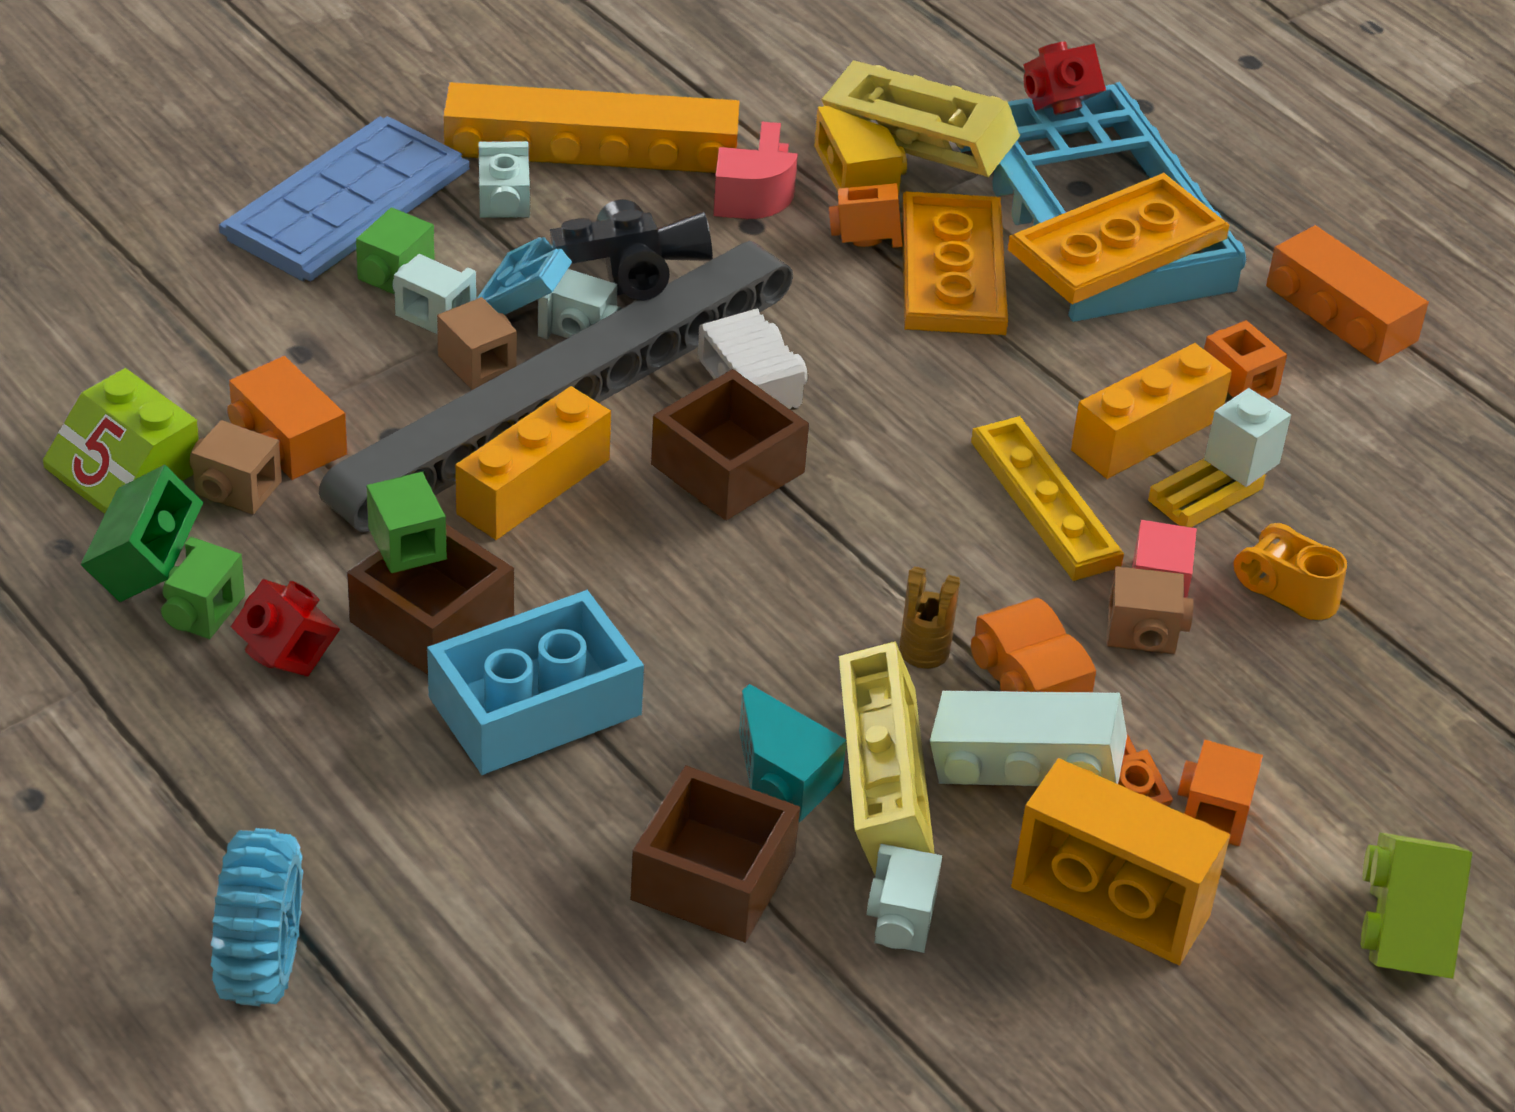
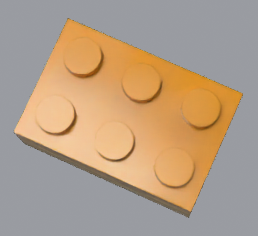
[1011,758,1231,966]

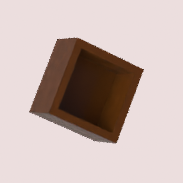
[651,369,809,521]
[347,524,514,675]
[630,765,800,943]

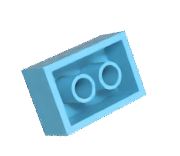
[427,590,644,775]

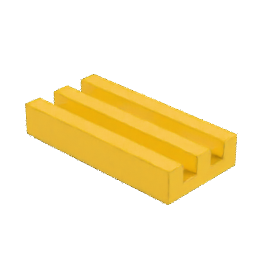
[1148,458,1266,528]

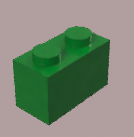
[80,464,203,602]

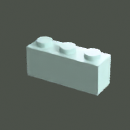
[930,691,1127,786]

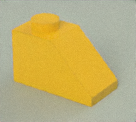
[814,106,907,196]

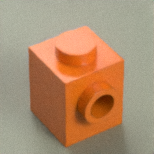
[1177,740,1263,846]

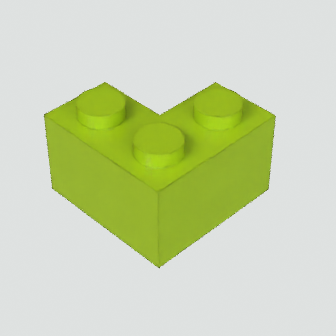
[1361,832,1473,979]

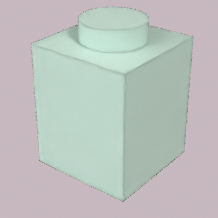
[1204,388,1291,487]

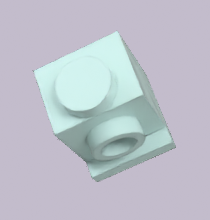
[479,142,530,218]
[393,254,476,335]
[538,269,621,339]
[867,844,942,953]

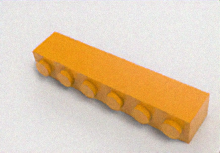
[443,82,739,173]

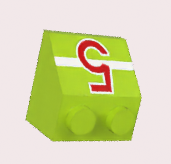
[43,368,199,514]

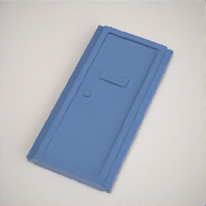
[219,116,469,282]

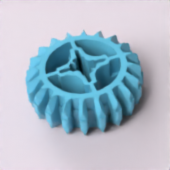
[210,828,303,1006]

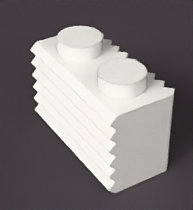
[698,308,808,409]

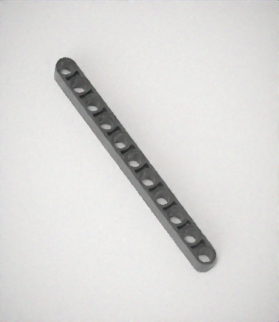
[319,241,793,532]

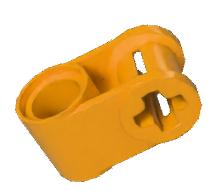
[1233,523,1347,620]

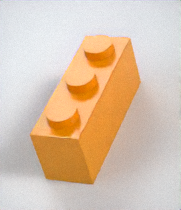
[1071,343,1232,479]
[455,386,611,540]

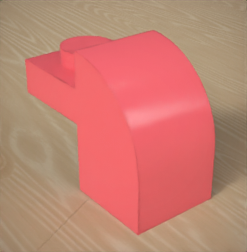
[713,121,798,219]

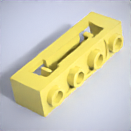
[821,60,1020,177]
[839,641,935,875]

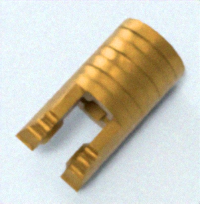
[899,566,960,669]

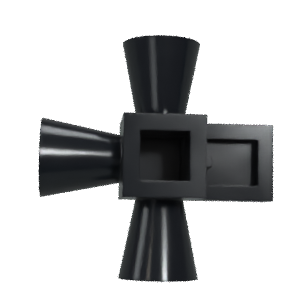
[549,199,713,300]

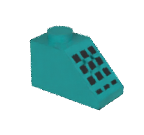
[739,684,847,822]

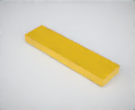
[971,416,1124,581]

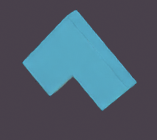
[477,237,572,315]

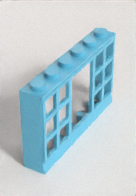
[958,82,1246,322]

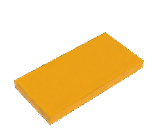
[1007,173,1230,305]
[902,191,1008,335]

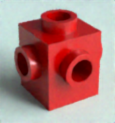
[1023,41,1106,115]
[230,579,340,677]

